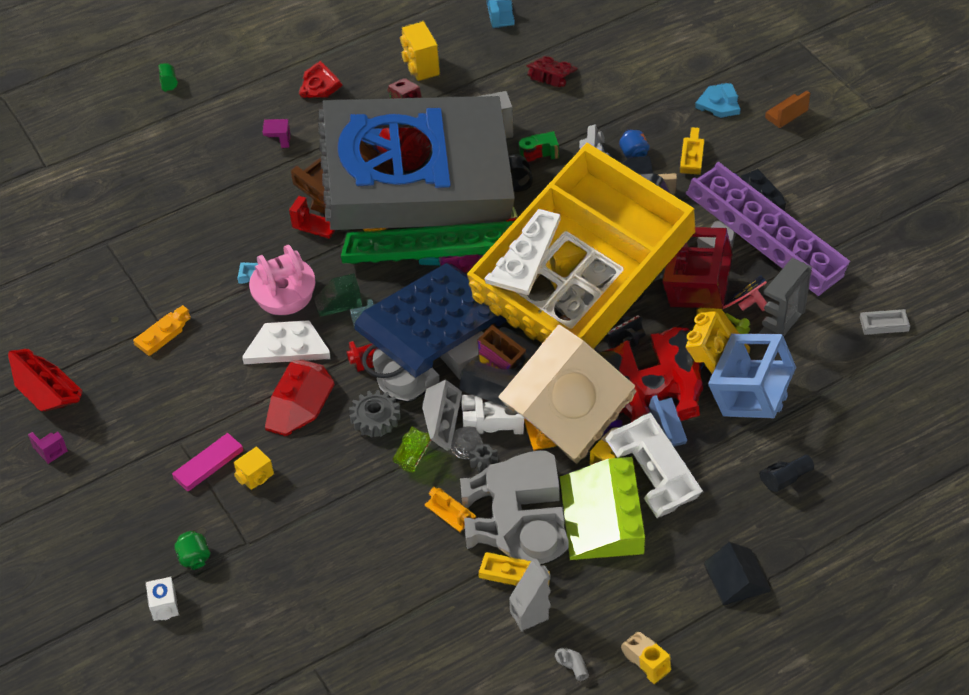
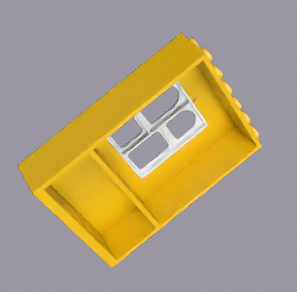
[467,143,695,349]

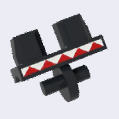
[604,315,646,349]

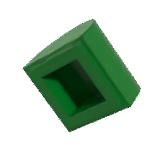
[159,63,177,91]

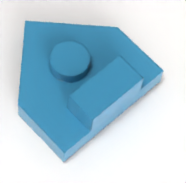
[695,83,740,118]

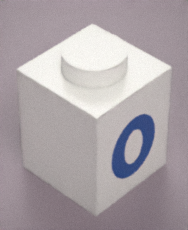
[146,577,179,621]

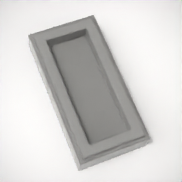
[860,309,910,335]

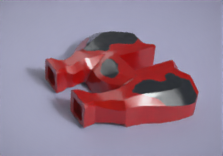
[597,327,703,422]

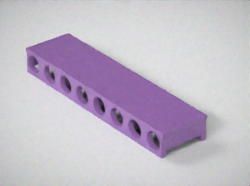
[686,162,850,296]

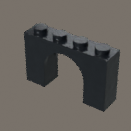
[460,326,542,408]

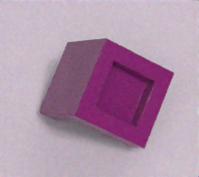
[263,119,291,148]
[28,432,68,464]

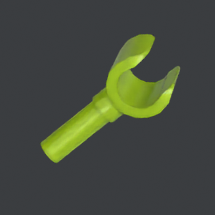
[726,313,750,334]

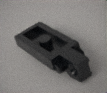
[740,169,786,211]

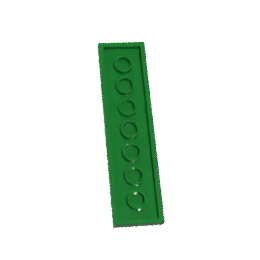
[341,221,514,264]

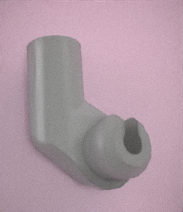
[555,648,589,681]

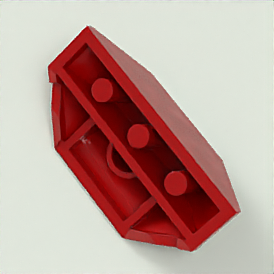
[8,349,83,411]
[265,360,335,436]

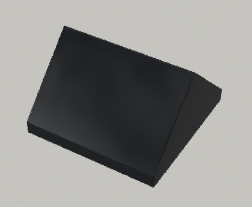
[704,542,771,606]

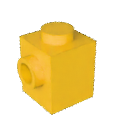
[234,446,274,490]

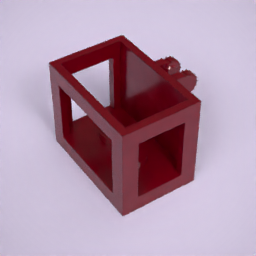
[663,227,733,309]

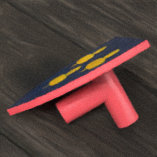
[723,275,767,311]

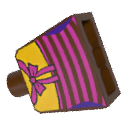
[477,325,526,369]

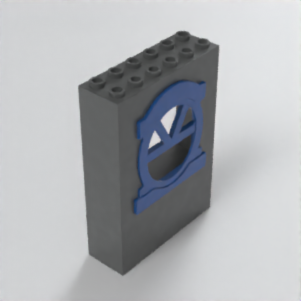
[318,96,515,230]

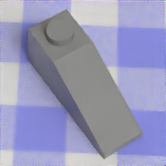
[422,380,462,451]

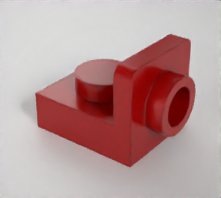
[347,341,378,372]

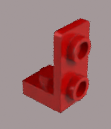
[289,196,335,238]

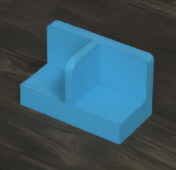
[487,0,514,28]

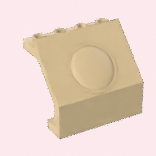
[499,324,637,464]

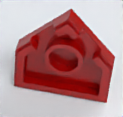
[299,61,343,98]

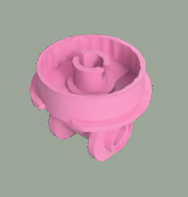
[249,245,315,315]

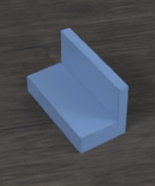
[649,395,687,447]

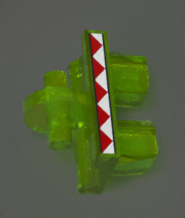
[393,427,432,472]

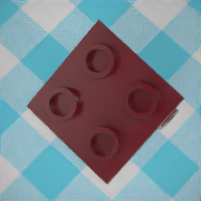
[527,56,578,88]

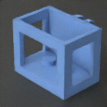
[708,334,796,418]

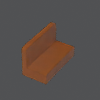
[765,91,810,128]

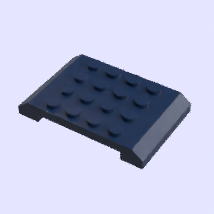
[355,263,507,378]

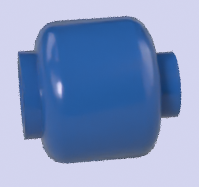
[619,130,649,159]

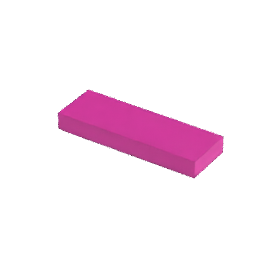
[172,433,244,492]

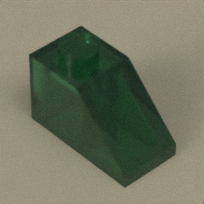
[314,273,362,317]

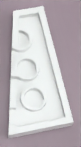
[485,209,561,295]

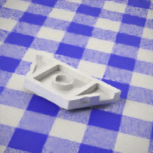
[243,321,330,364]

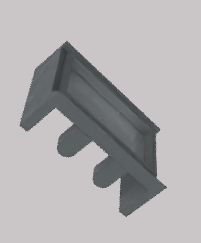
[758,258,812,337]

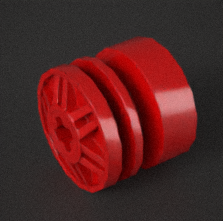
[377,128,432,171]

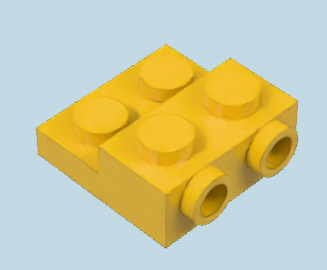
[685,311,731,374]

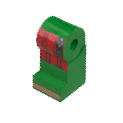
[519,131,559,161]

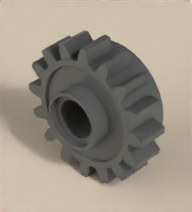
[349,390,401,437]

